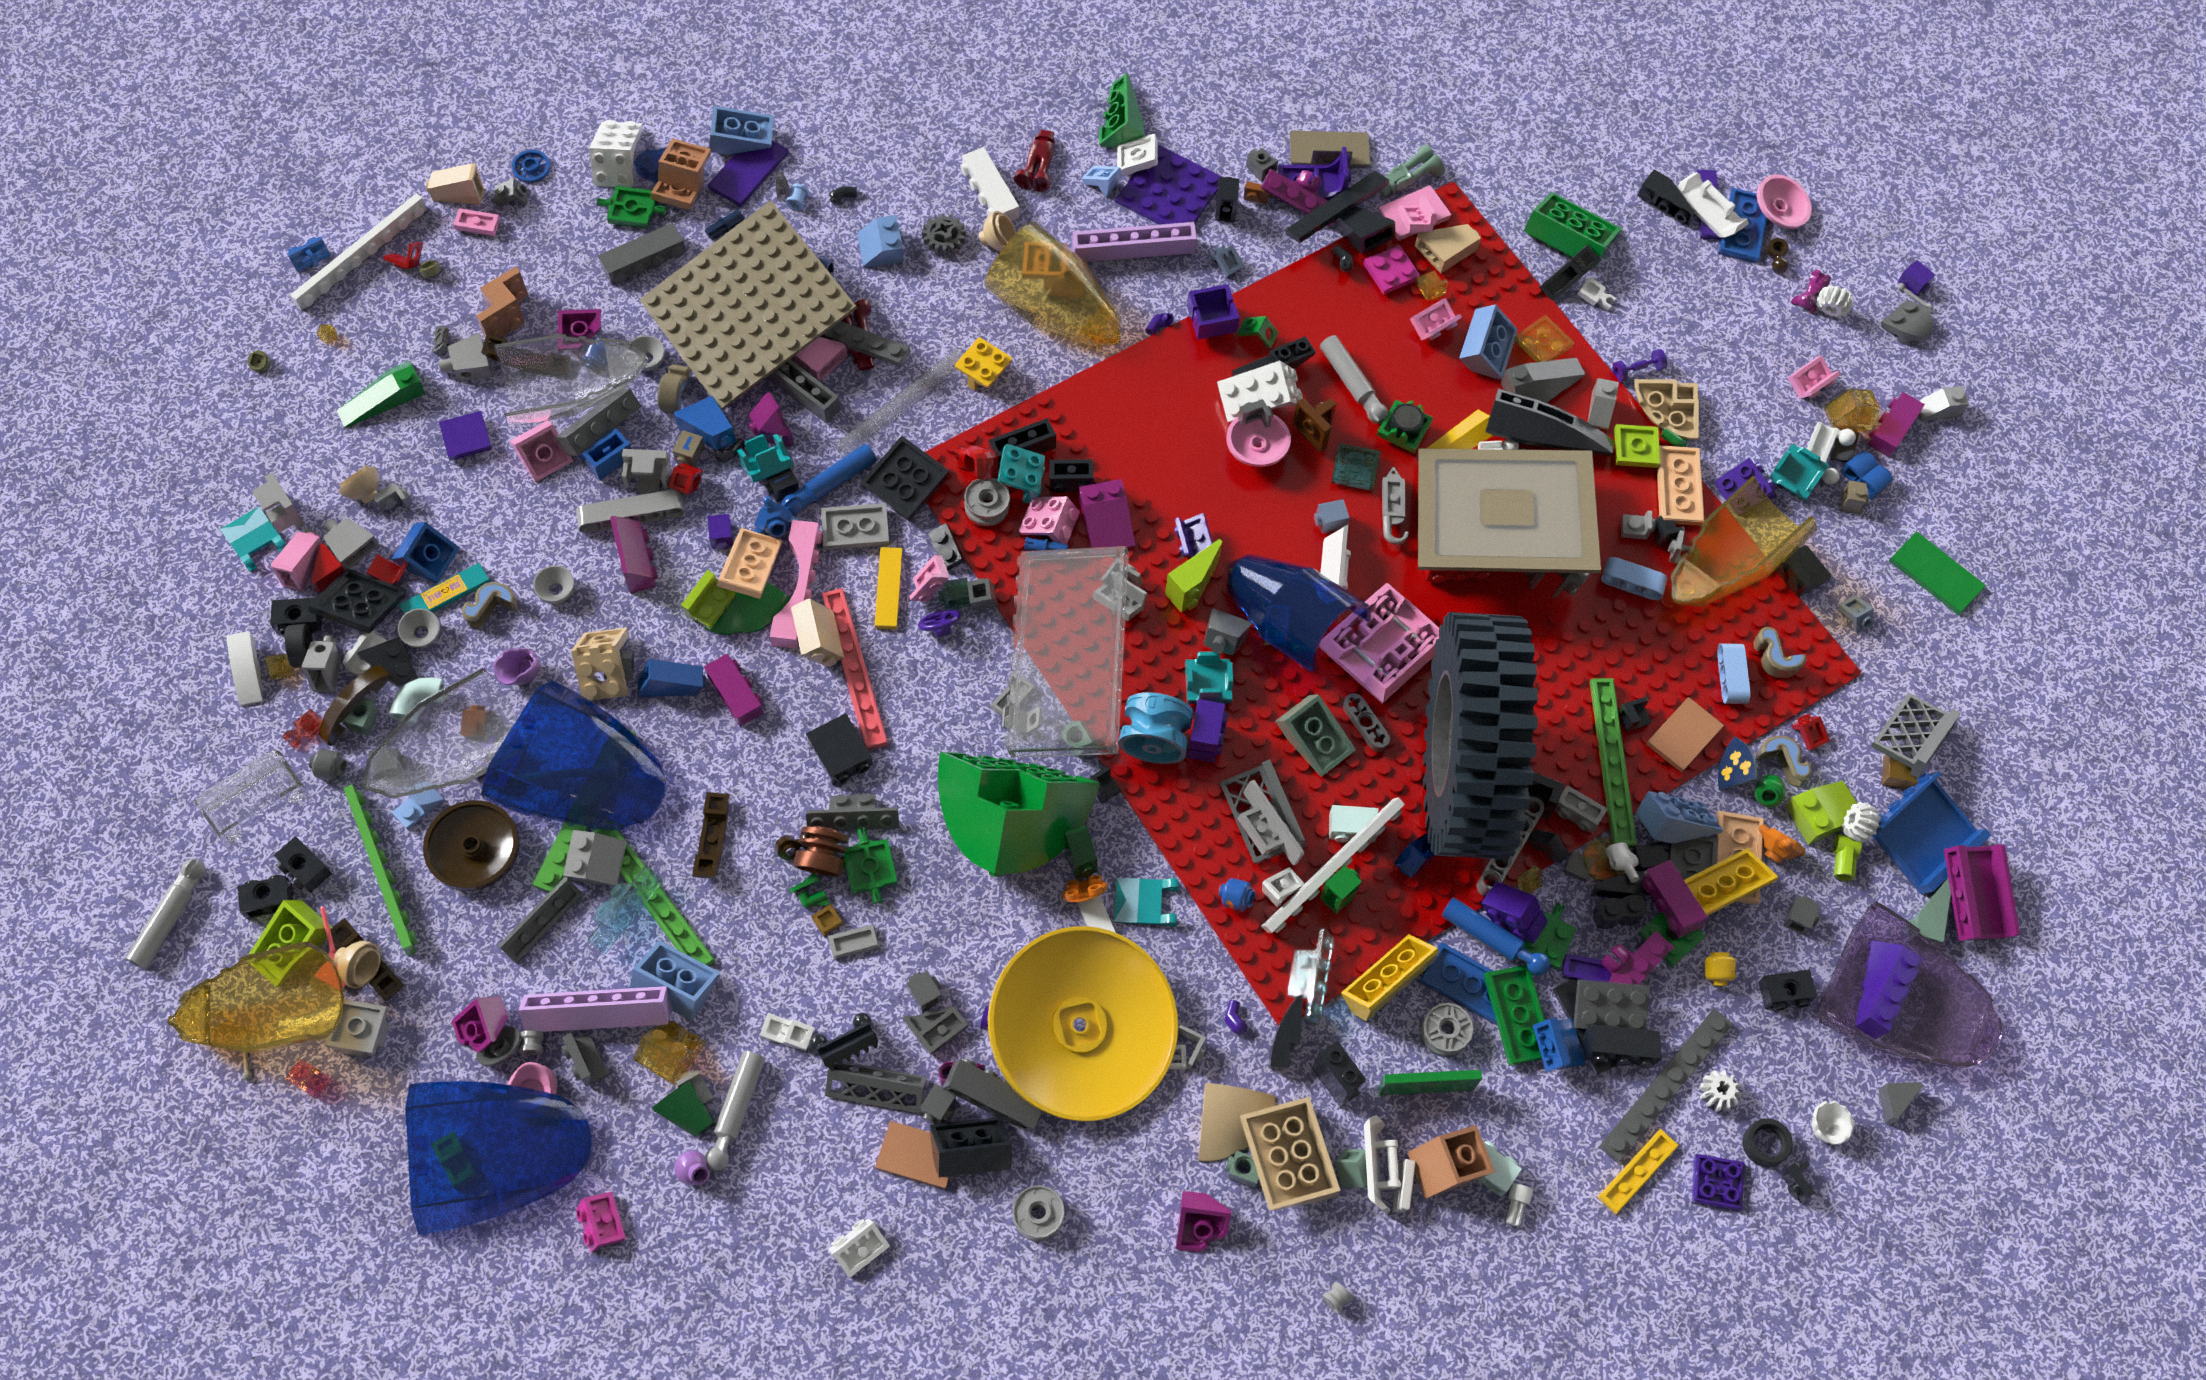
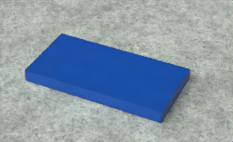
[1718,187,1767,263]
[1419,942,1497,1026]

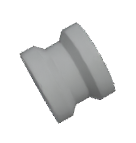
[518,1031,545,1056]
[1321,1282,1353,1314]

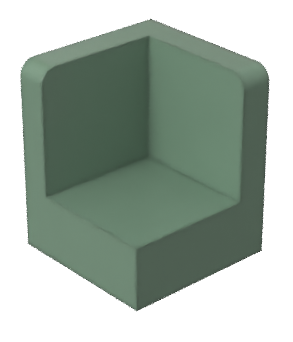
[1335,1149,1367,1188]

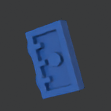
[1532,1017,1585,1072]

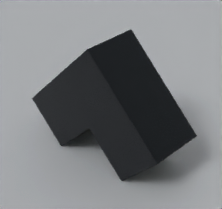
[1527,829,1569,863]

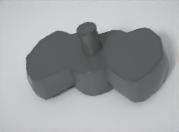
[432,325,450,355]

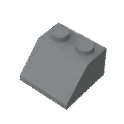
[563,830,627,887]

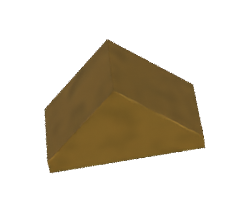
[1882,754,1918,790]

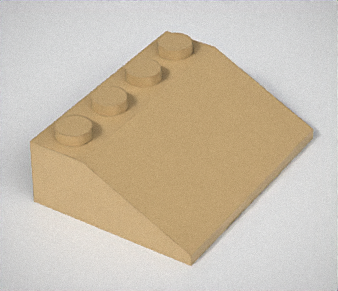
[1240,1097,1340,1211]

